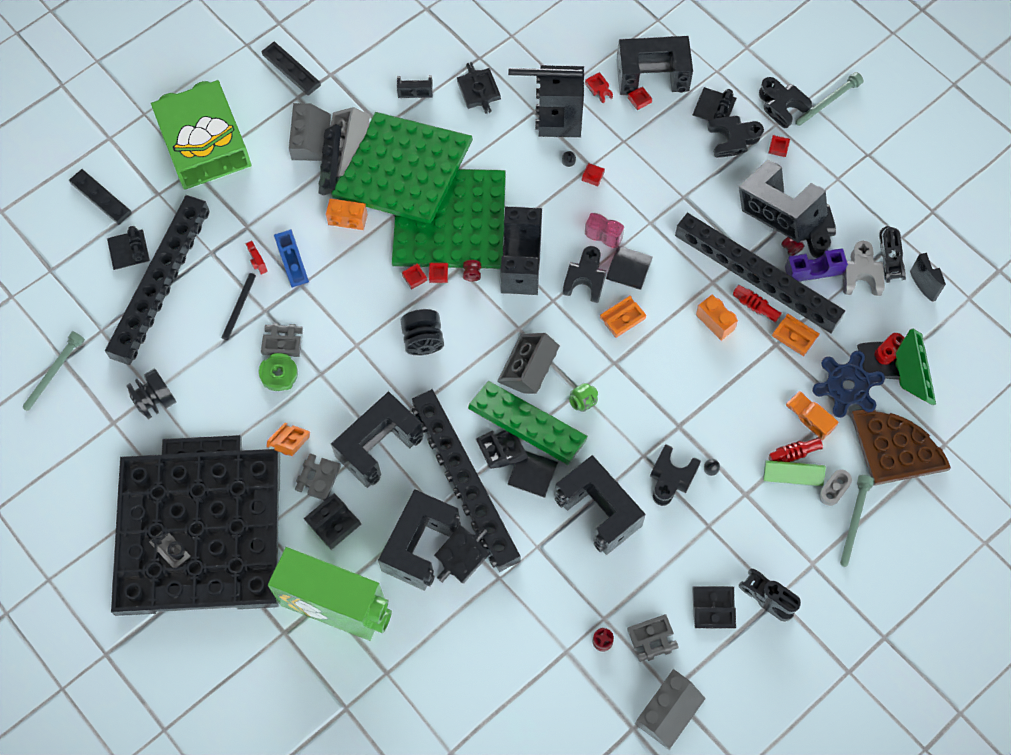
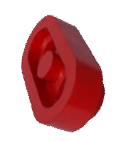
[875,333,905,365]

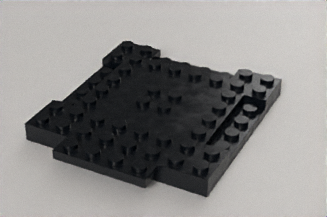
[111,435,280,616]

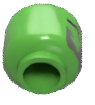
[569,383,598,412]

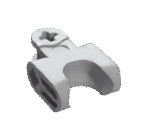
[842,240,885,296]

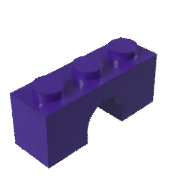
[785,248,848,282]

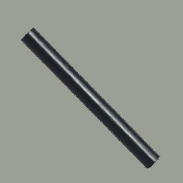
[508,68,582,77]
[221,273,256,341]

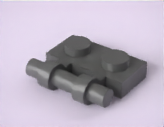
[261,323,303,357]
[295,454,341,501]
[627,614,679,662]

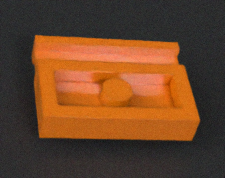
[600,296,647,338]
[772,314,820,357]
[266,423,310,456]

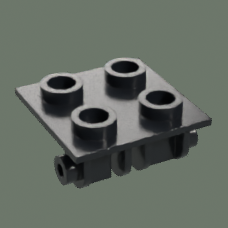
[692,87,737,121]
[107,226,150,270]

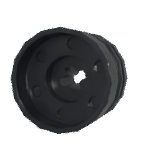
[400,309,444,356]
[126,368,176,420]

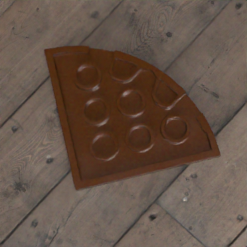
[850,410,951,486]

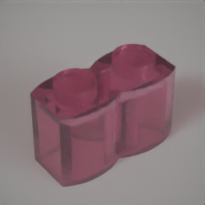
[585,213,625,248]

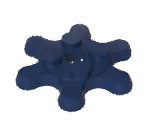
[812,351,885,418]

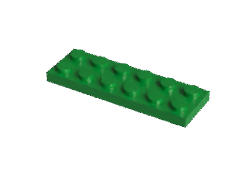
[468,380,588,465]

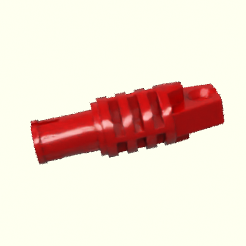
[733,285,782,323]
[768,437,823,462]

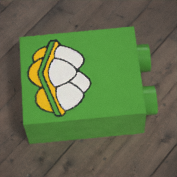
[150,80,252,190]
[268,547,392,641]

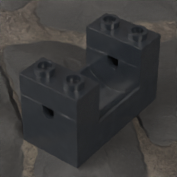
[616,36,693,95]
[535,65,584,138]
[739,160,828,243]
[500,206,542,295]
[331,391,424,488]
[554,455,646,555]
[378,489,461,591]

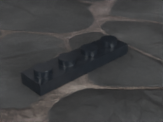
[261,41,321,96]
[318,124,342,196]
[69,169,132,225]

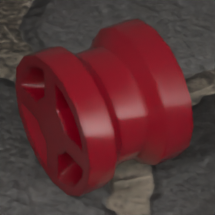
[781,237,805,256]
[463,260,481,282]
[593,628,614,652]

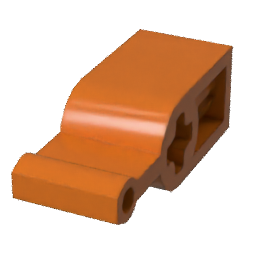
[786,391,839,441]

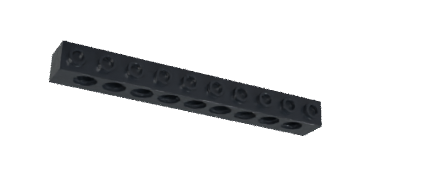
[105,195,210,365]
[675,212,846,334]
[411,389,521,572]

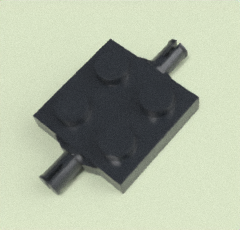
[457,62,501,114]
[434,525,491,583]

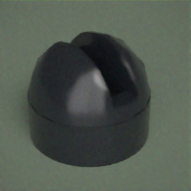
[562,151,576,167]
[704,459,720,476]

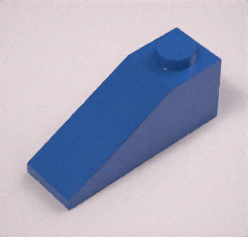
[274,229,309,288]

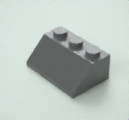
[289,103,331,161]
[497,333,560,394]
[635,669,706,750]

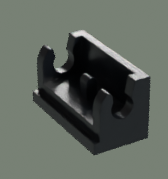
[397,75,433,98]

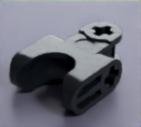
[759,77,812,128]
[707,116,764,158]
[802,204,836,258]
[879,226,906,283]
[562,246,607,303]
[650,444,701,506]
[739,568,801,622]

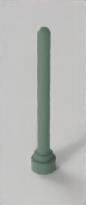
[796,72,864,126]
[23,331,85,411]
[840,475,874,567]

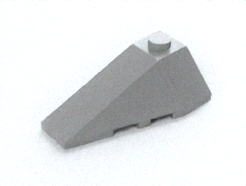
[330,107,370,177]

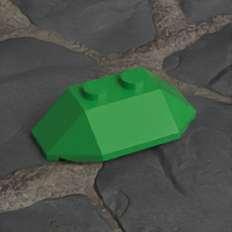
[895,328,936,405]

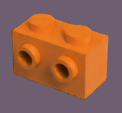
[326,199,368,230]
[696,294,738,341]

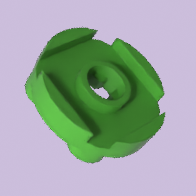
[259,353,298,391]

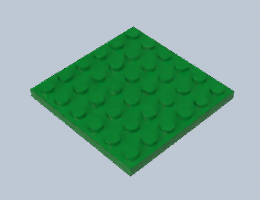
[331,112,473,224]
[392,169,506,269]

